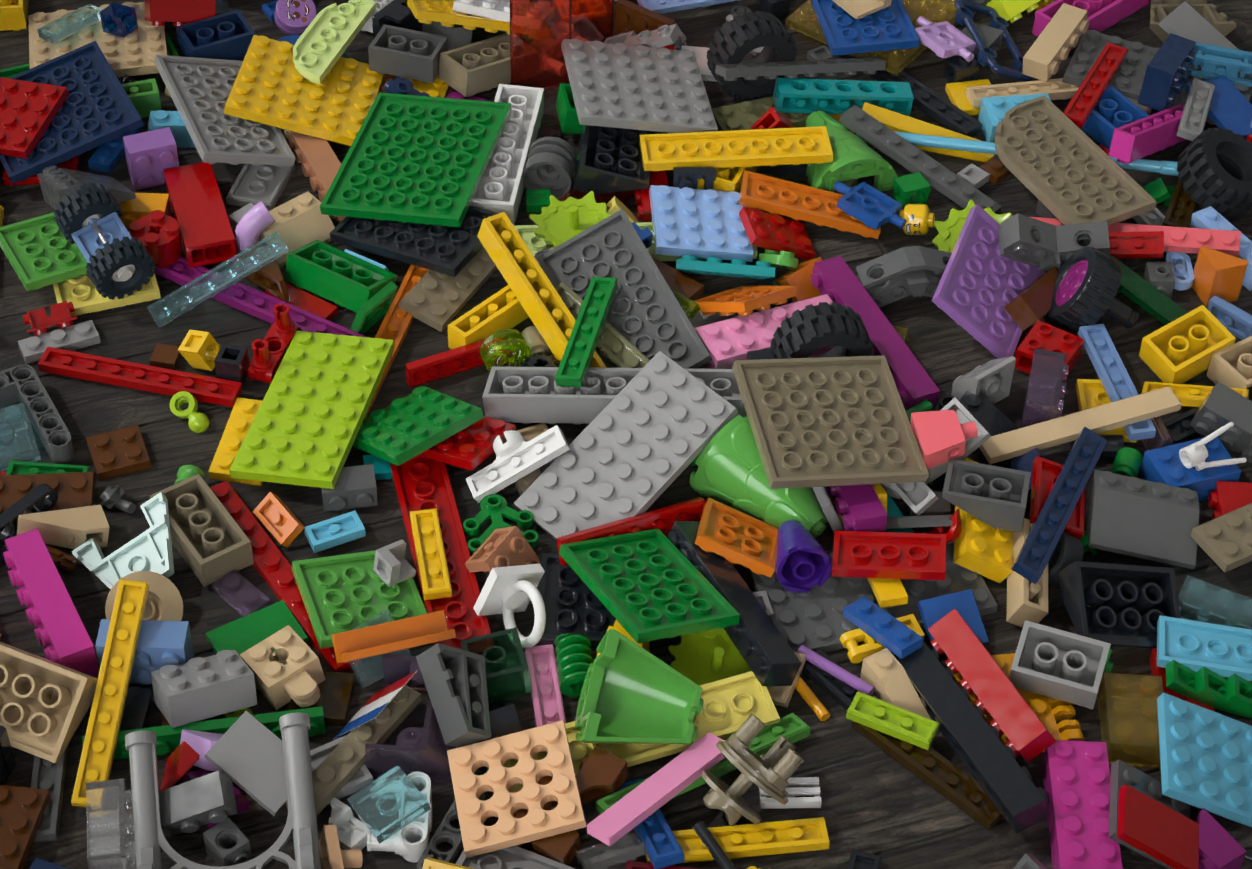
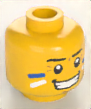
[899,204,935,235]

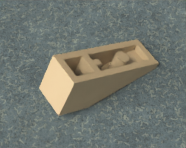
[860,648,930,719]

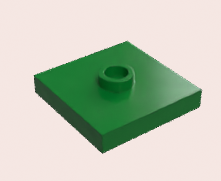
[350,281,398,335]

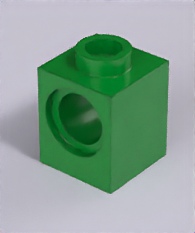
[892,172,931,210]

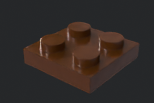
[86,425,151,481]

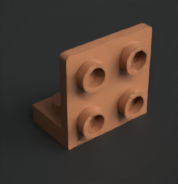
[464,526,541,573]

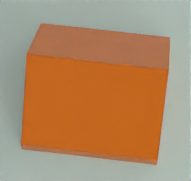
[1192,245,1249,307]
[775,257,822,303]

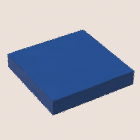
[917,589,989,655]

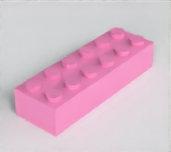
[694,294,835,369]

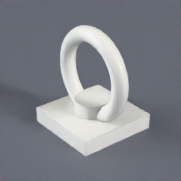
[473,564,546,648]

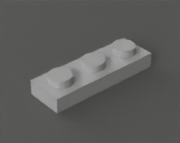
[18,320,101,364]

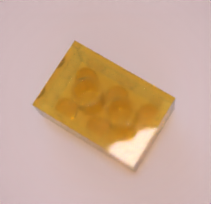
[1098,673,1163,767]

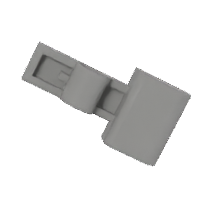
[604,24,681,48]

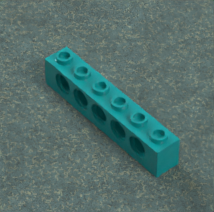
[773,78,914,117]

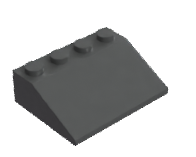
[37,166,136,209]
[1085,469,1200,569]

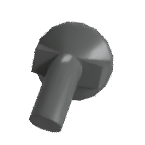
[100,484,136,514]

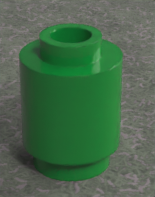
[1111,447,1143,478]

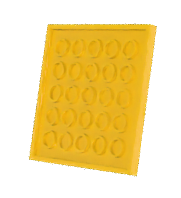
[224,35,384,146]

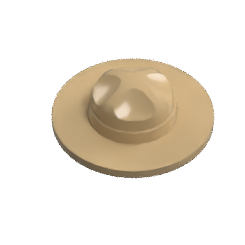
[105,571,183,621]

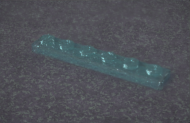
[147,231,289,327]

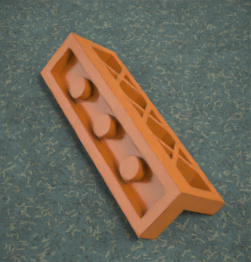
[331,610,456,663]

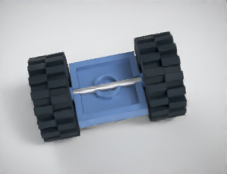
[54,183,155,300]

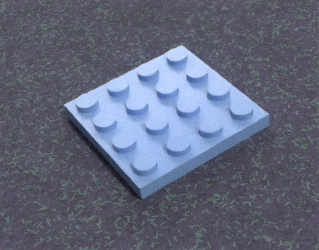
[649,185,754,262]

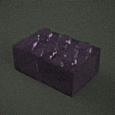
[1021,349,1069,428]

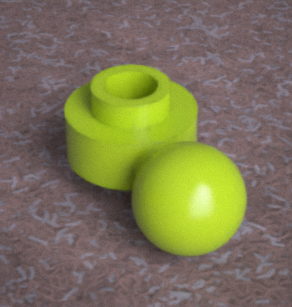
[170,391,209,433]

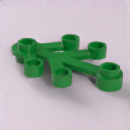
[463,494,538,556]

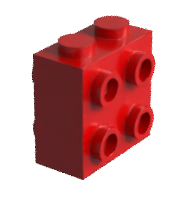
[1015,320,1084,387]

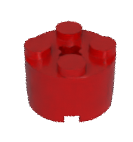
[129,210,182,268]

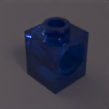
[100,2,138,38]

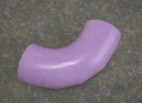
[234,201,275,254]

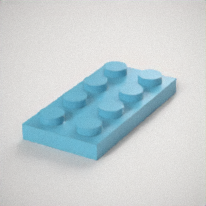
[1157,615,1252,681]

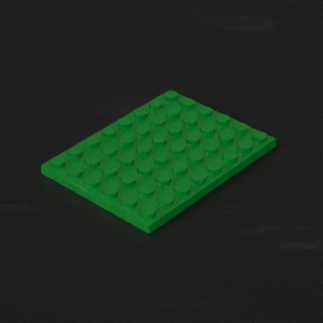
[320,92,512,227]

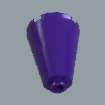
[775,520,832,593]

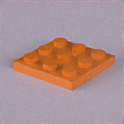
[690,286,797,316]
[694,498,778,578]

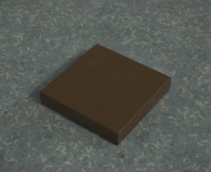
[287,671,356,726]

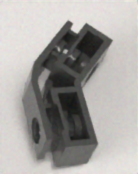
[998,213,1110,271]
[856,246,952,308]

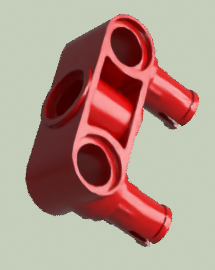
[248,303,302,384]

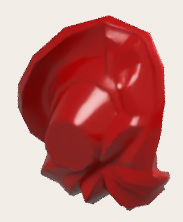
[927,508,961,545]

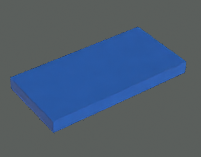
[1185,76,1252,141]

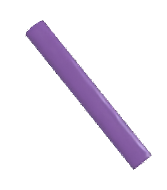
[797,645,875,696]

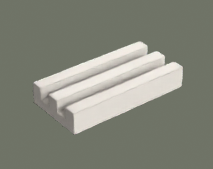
[759,777,822,809]

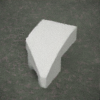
[329,797,374,850]

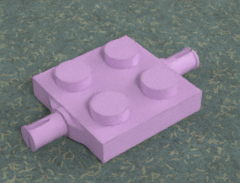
[915,16,976,62]

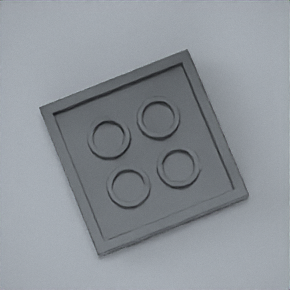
[1109,759,1190,869]

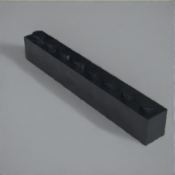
[667,521,802,686]
[893,641,1049,834]

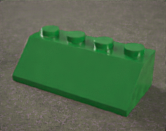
[284,240,397,314]

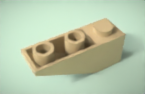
[17,505,110,549]

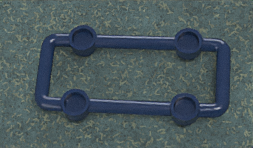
[954,0,1033,82]

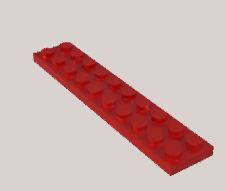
[389,455,495,657]

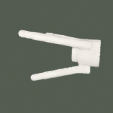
[1179,422,1247,471]

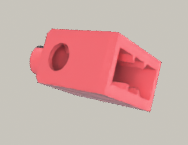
[910,410,978,469]

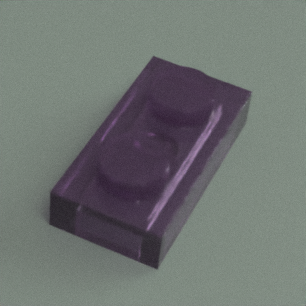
[212,569,271,617]

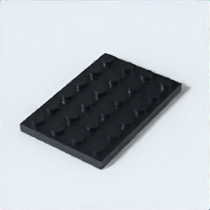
[330,205,499,277]

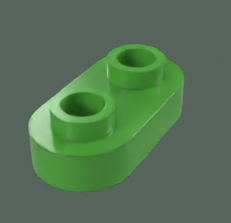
[758,249,799,269]

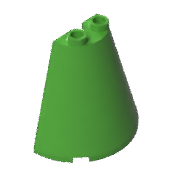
[575,628,704,744]

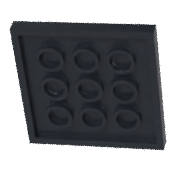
[537,553,651,649]

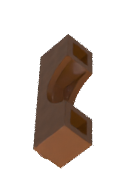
[531,746,629,866]

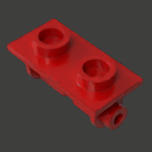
[23,301,77,336]

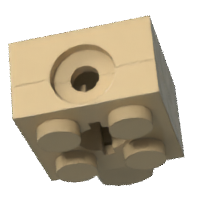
[240,625,325,710]

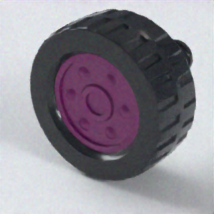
[1046,247,1139,332]

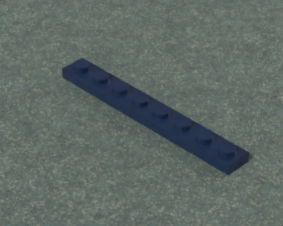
[1011,427,1107,584]

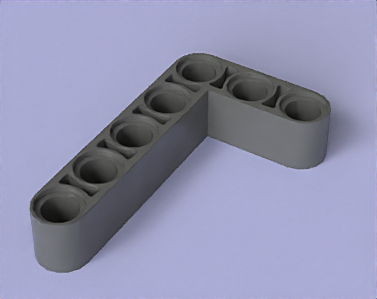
[0,364,75,464]

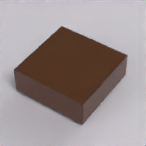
[149,343,181,370]

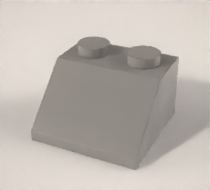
[951,356,1016,404]

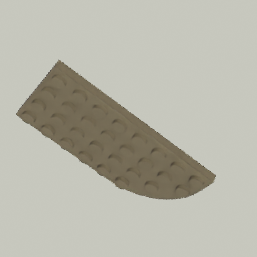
[994,95,1157,226]

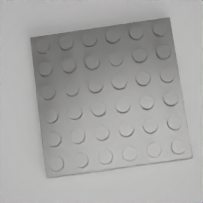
[561,38,718,133]

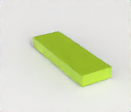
[846,691,940,750]

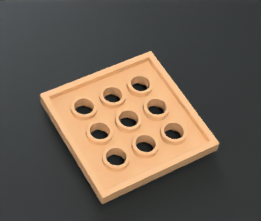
[447,720,587,858]

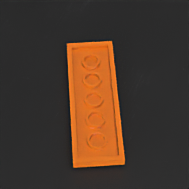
[739,170,881,239]

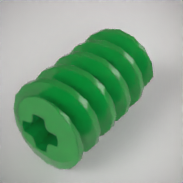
[554,633,593,697]

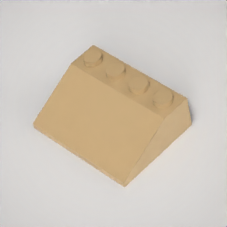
[0,642,98,763]

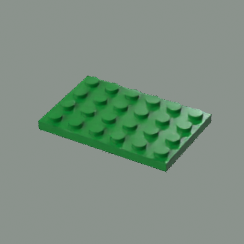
[559,529,740,643]

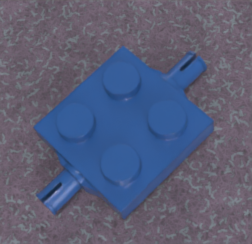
[834,181,907,230]

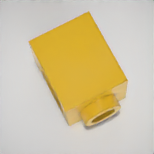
[178,330,221,371]

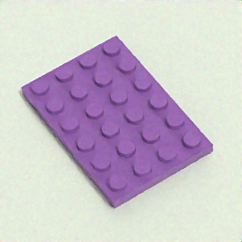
[932,204,1045,359]

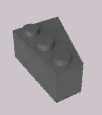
[416,643,491,748]

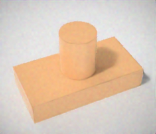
[319,825,363,869]

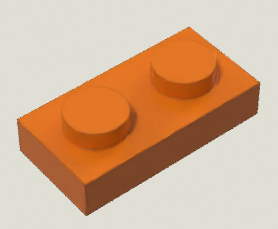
[253,492,305,548]

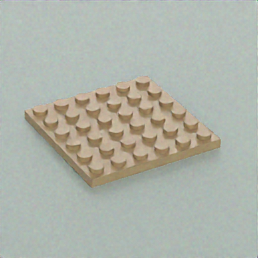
[28,1,168,77]

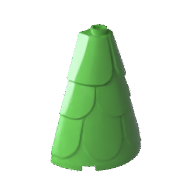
[805,110,897,192]
[690,414,828,538]

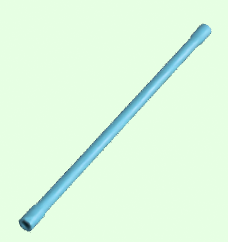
[856,131,1179,176]

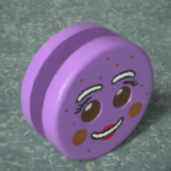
[274,0,317,35]

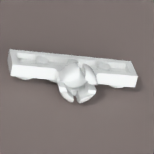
[466,425,570,503]

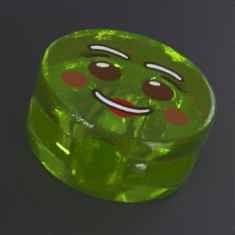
[480,329,531,372]

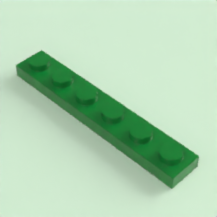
[555,277,618,387]

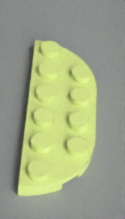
[293,0,376,84]

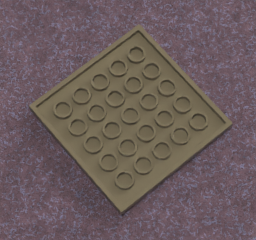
[732,355,929,489]

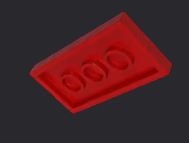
[832,531,946,581]

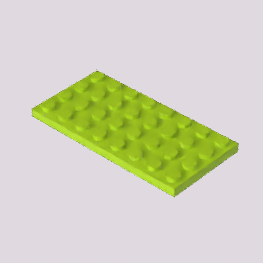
[229,331,395,489]

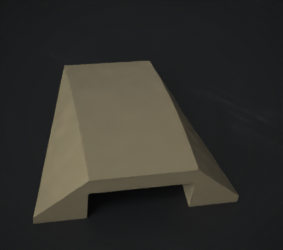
[1150,0,1236,43]

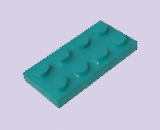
[676,255,776,280]

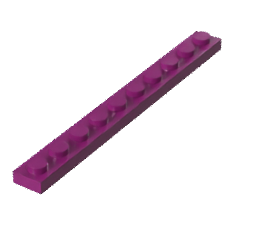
[154,257,366,337]

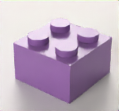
[123,127,179,191]

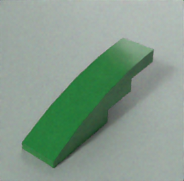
[1166,660,1252,719]

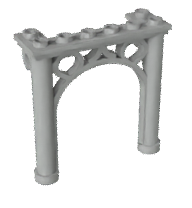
[125,712,321,869]

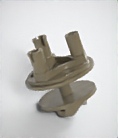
[701,713,805,825]

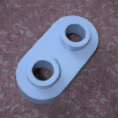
[1165,252,1195,291]

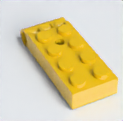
[954,457,1013,583]

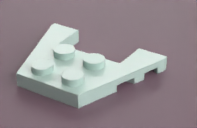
[71,492,174,589]

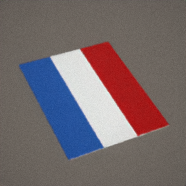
[334,671,417,739]

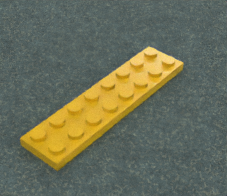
[640,126,833,172]

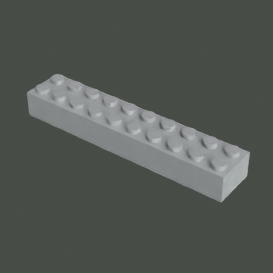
[482,366,747,425]

